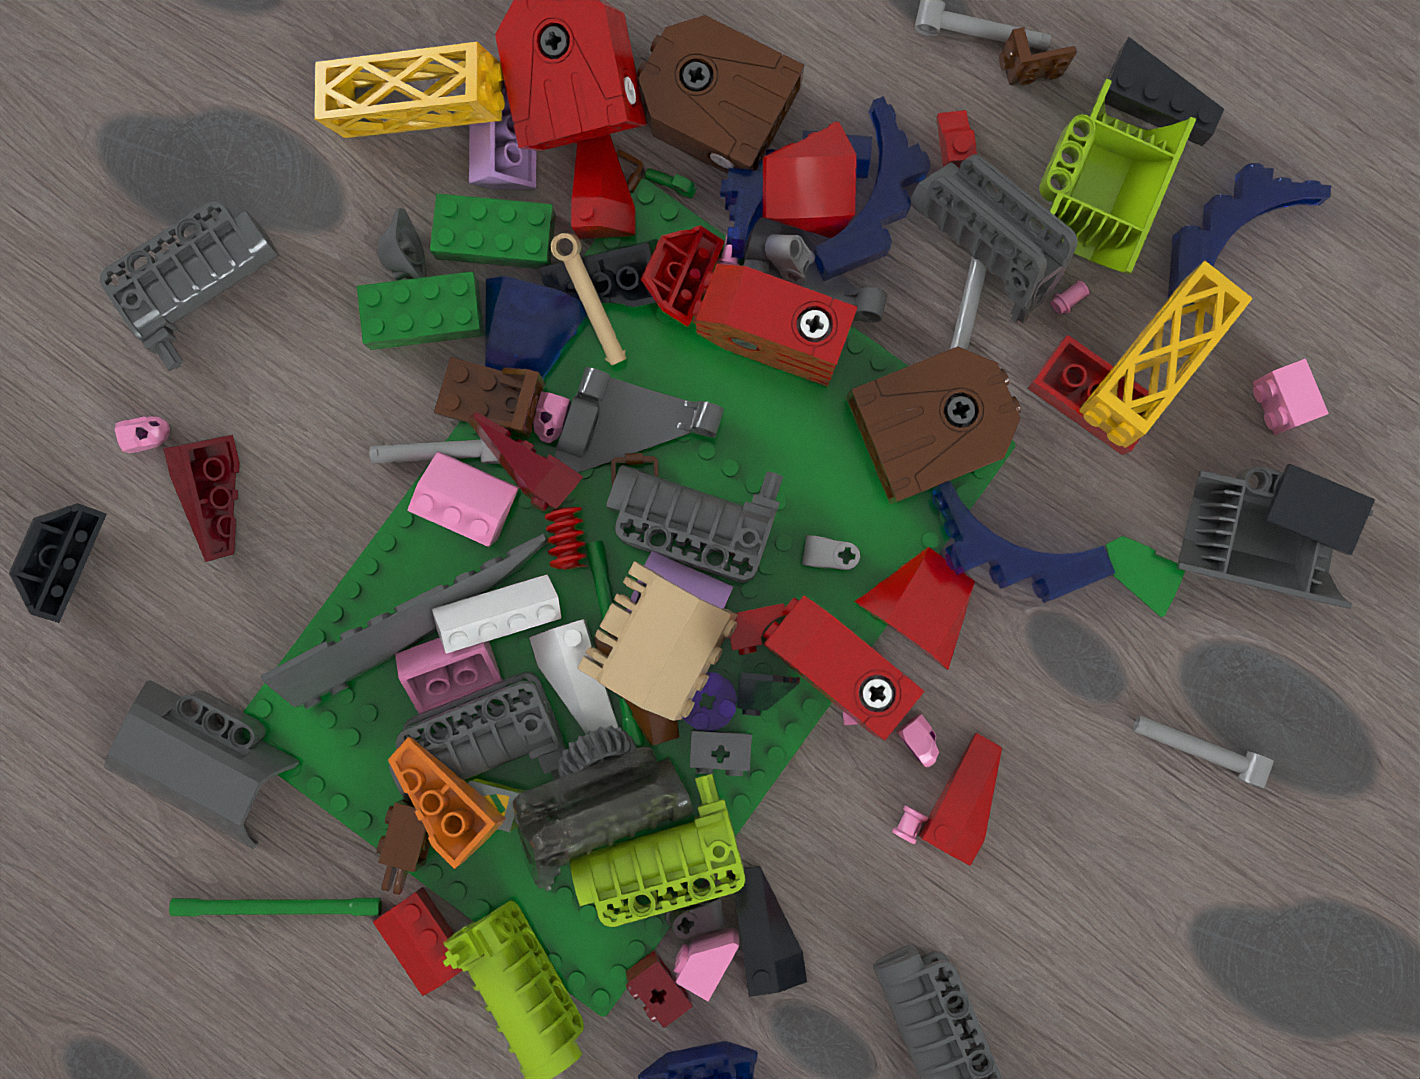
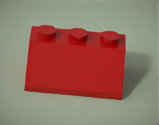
[373,887,463,997]

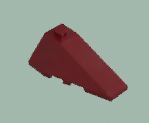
[467,412,583,512]
[163,435,240,562]

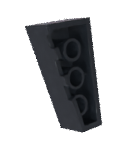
[1105,37,1224,146]

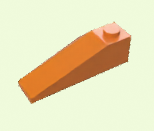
[388,737,506,869]

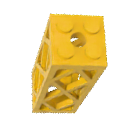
[315,42,505,138]
[1079,261,1253,448]

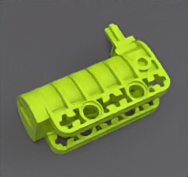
[570,774,745,927]
[443,901,584,1079]

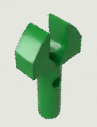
[645,168,697,199]

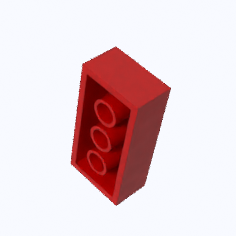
[1027,335,1149,455]

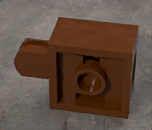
[377,799,431,895]

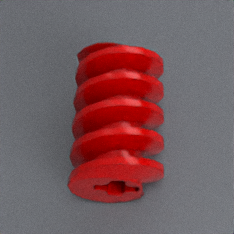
[545,507,587,570]

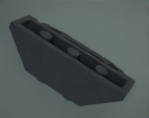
[9,503,107,623]

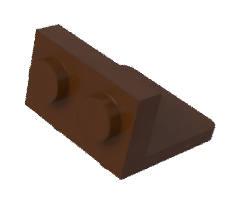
[999,27,1077,86]

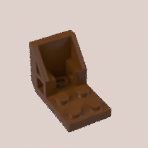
[434,357,546,439]

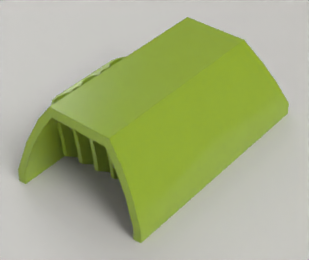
[1039,79,1196,275]

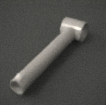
[914,0,1051,52]
[950,257,987,350]
[369,438,501,464]
[1133,715,1274,789]

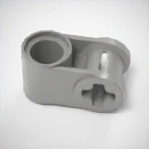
[765,234,815,285]
[802,535,860,570]

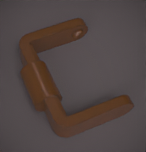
[616,149,644,193]
[611,453,659,486]

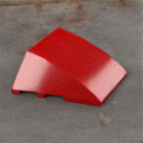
[763,121,857,240]
[854,547,975,670]

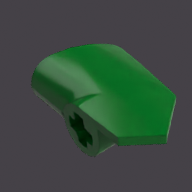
[1105,536,1185,617]

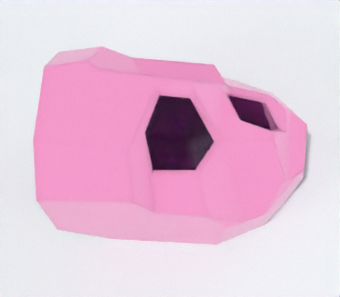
[534,392,571,443]
[115,416,170,453]
[897,714,939,767]

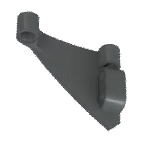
[742,198,887,323]

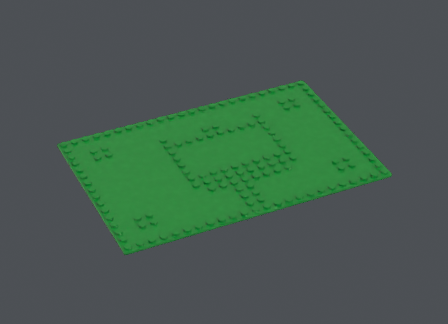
[242,179,1015,1017]

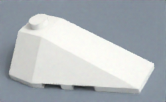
[529,619,619,734]

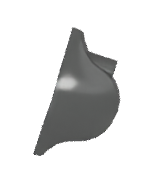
[377,208,426,281]

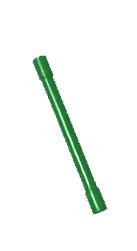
[585,540,644,746]
[169,898,382,917]

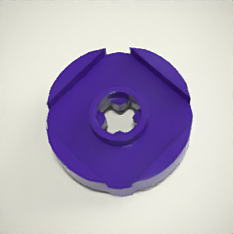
[682,672,737,731]

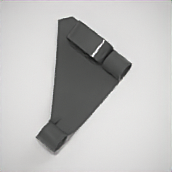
[554,367,724,473]

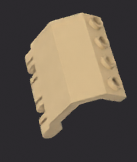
[577,561,738,721]

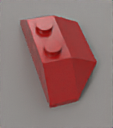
[641,225,725,327]

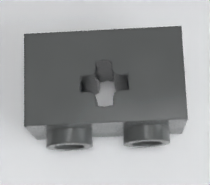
[690,730,752,776]

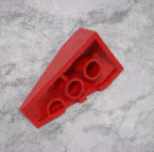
[571,134,636,239]
[918,733,1002,866]

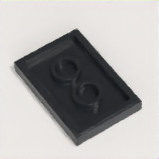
[1264,464,1375,555]

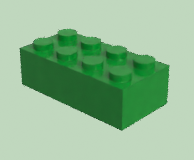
[430,193,556,269]
[357,271,485,350]

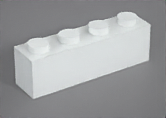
[432,575,561,654]

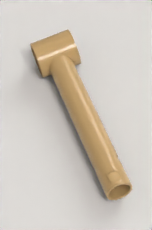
[551,233,627,365]

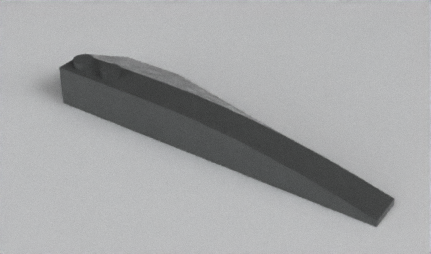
[260,534,548,709]

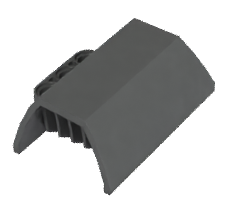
[1176,467,1373,609]
[104,680,300,849]

